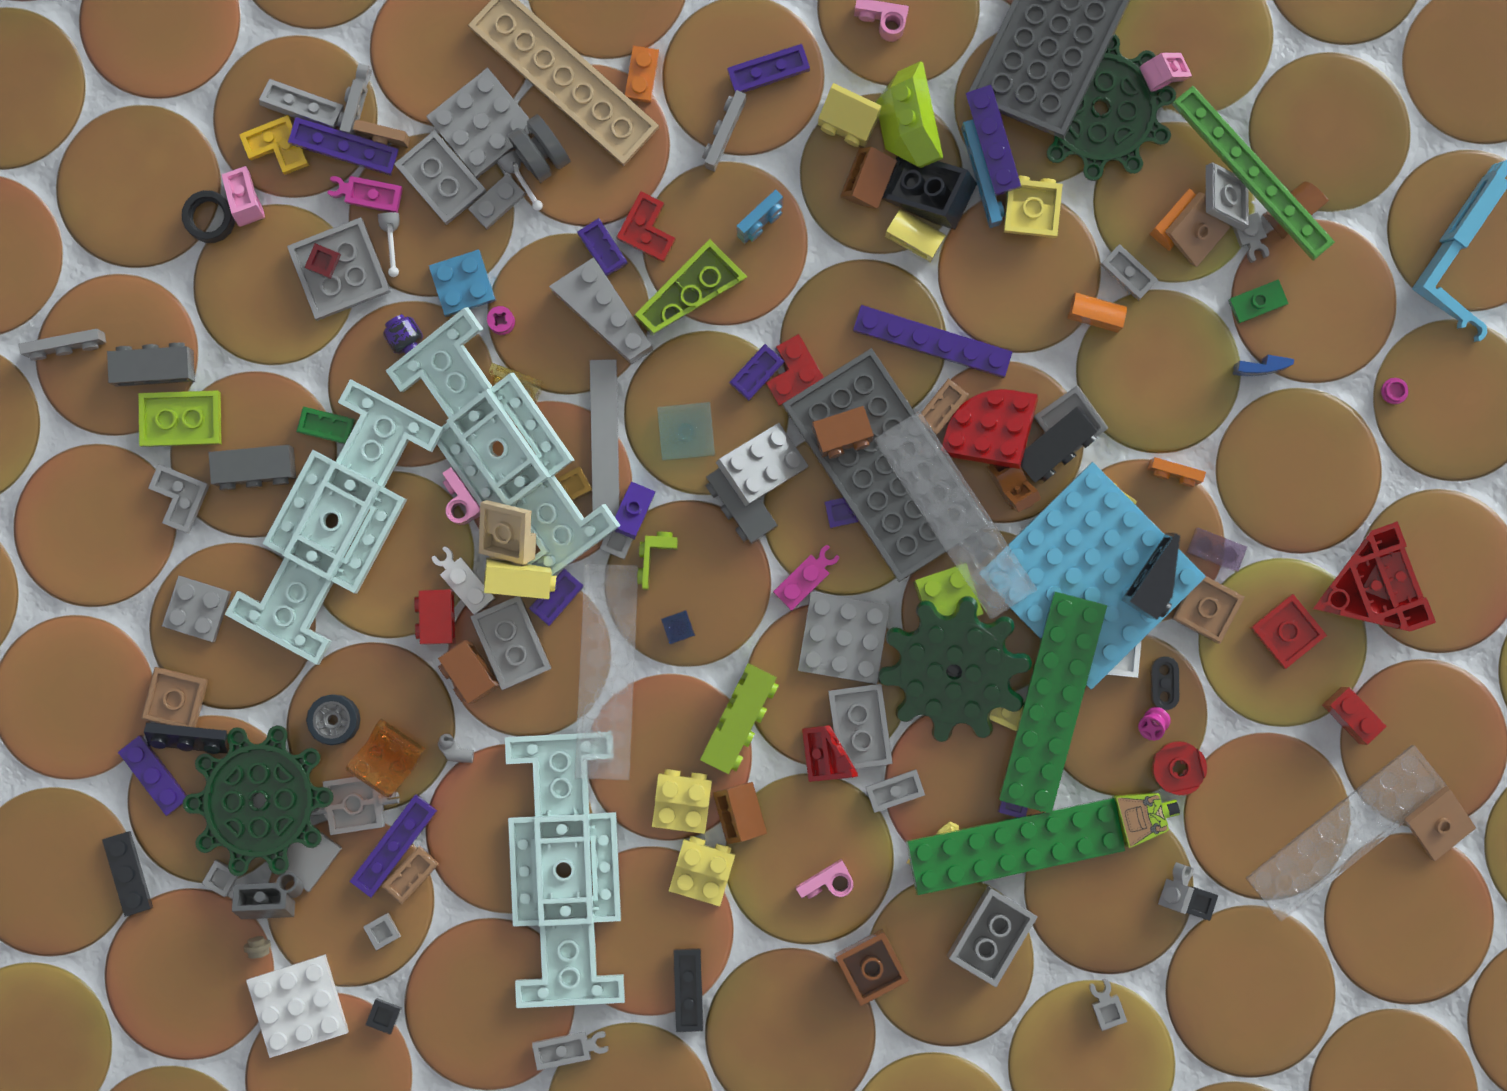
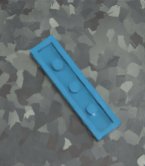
[961,119,1005,228]

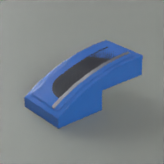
[1233,355,1294,376]

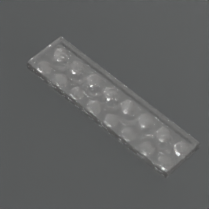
[874,410,1037,620]
[575,564,639,780]
[1246,745,1449,921]

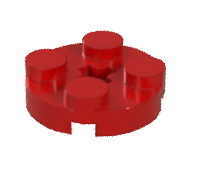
[1152,741,1207,795]

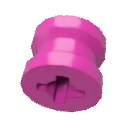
[487,306,515,335]
[1138,707,1171,741]

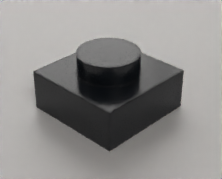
[1186,886,1219,921]
[366,998,402,1035]

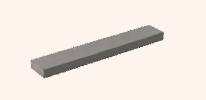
[590,360,620,517]

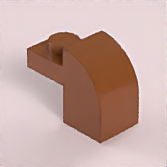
[987,464,1041,513]

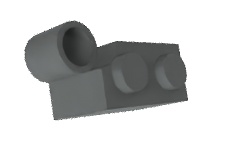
[232,872,304,919]

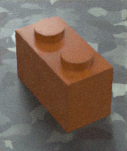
[812,406,874,459]

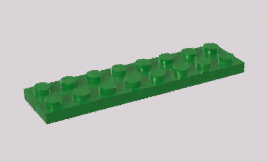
[998,591,1107,814]
[906,798,1125,895]

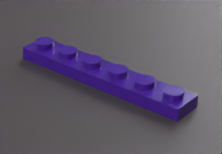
[853,305,1013,378]

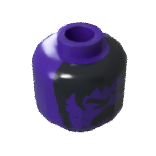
[383,314,423,355]

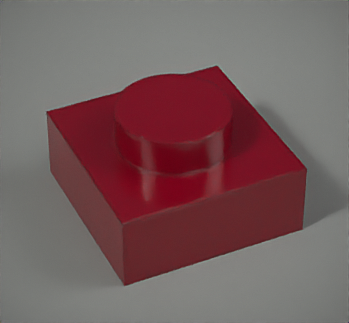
[304,243,341,279]

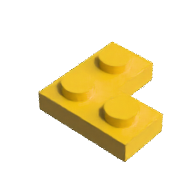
[239,115,309,175]

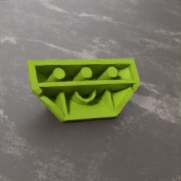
[876,61,943,168]

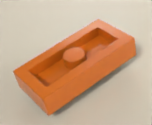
[625,46,659,103]
[1147,457,1206,487]

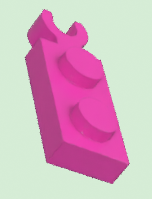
[327,176,403,213]
[773,545,839,611]

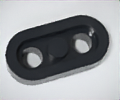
[1150,656,1180,710]

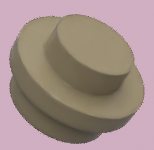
[243,936,271,959]

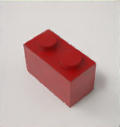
[414,589,456,645]
[1322,687,1387,745]

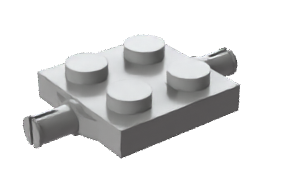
[310,773,400,835]

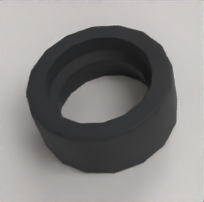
[182,190,235,243]

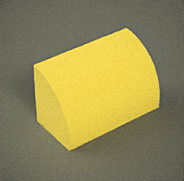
[885,209,946,262]

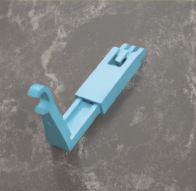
[1412,160,1507,342]

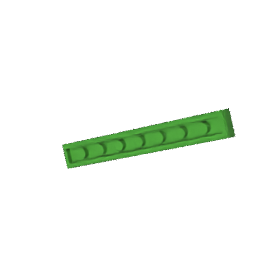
[1172,86,1335,261]

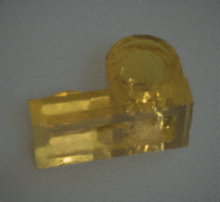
[488,363,544,404]

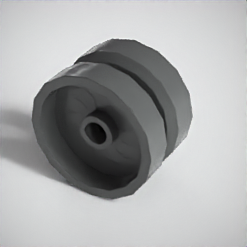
[507,114,571,183]

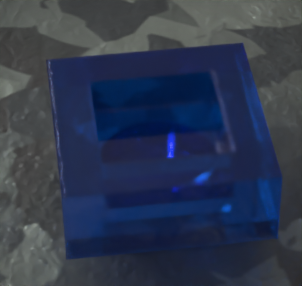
[661,610,695,644]

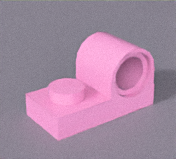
[854,0,909,42]
[1139,53,1192,92]
[221,166,265,227]
[442,467,480,525]
[796,859,853,899]

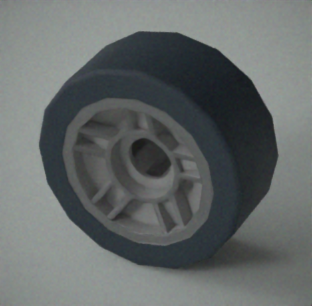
[306,694,360,745]

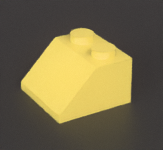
[818,83,881,147]

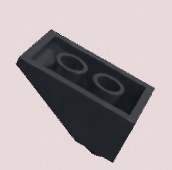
[882,156,977,230]
[1122,533,1180,620]

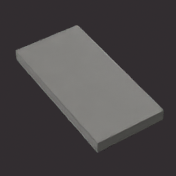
[253,793,343,892]

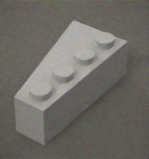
[549,257,653,365]

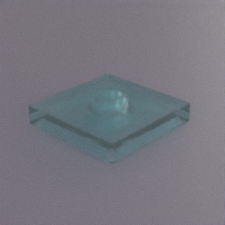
[657,402,715,461]

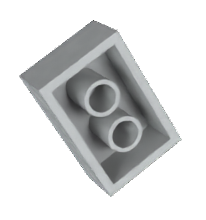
[946,886,1037,987]

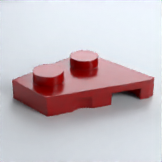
[802,725,858,782]

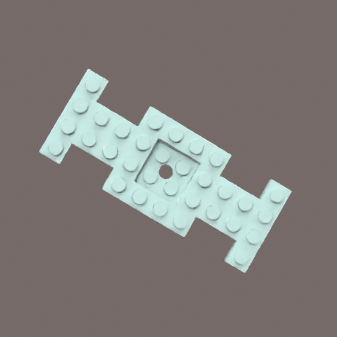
[386,308,620,576]
[225,379,445,665]
[505,732,625,1008]

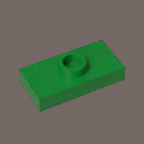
[1228,279,1289,324]
[296,406,356,444]

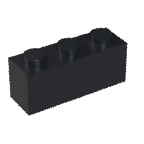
[1021,406,1099,483]

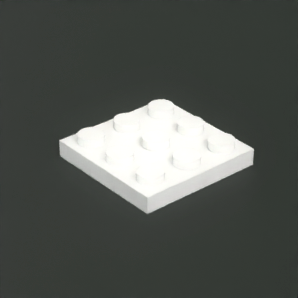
[246,954,349,1058]

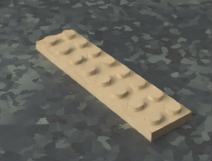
[468,0,659,166]

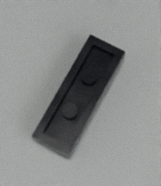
[144,723,229,754]
[102,831,153,917]
[674,948,703,1032]

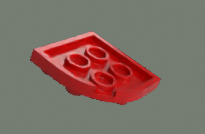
[941,389,1038,469]

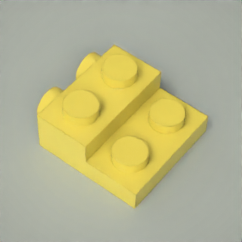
[1003,176,1063,238]
[652,769,712,834]
[669,836,735,906]

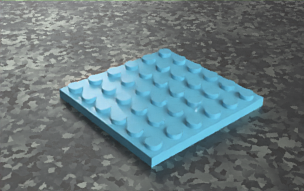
[977,462,1206,690]

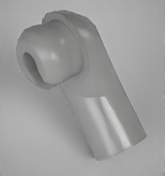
[438,734,474,763]

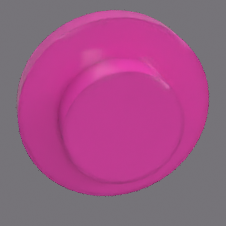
[1381,378,1408,404]

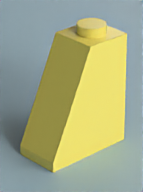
[484,557,556,599]

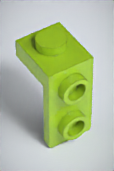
[638,532,678,590]

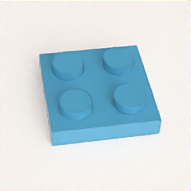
[737,189,783,244]
[429,249,496,317]

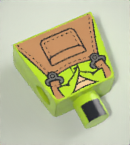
[1112,792,1180,848]

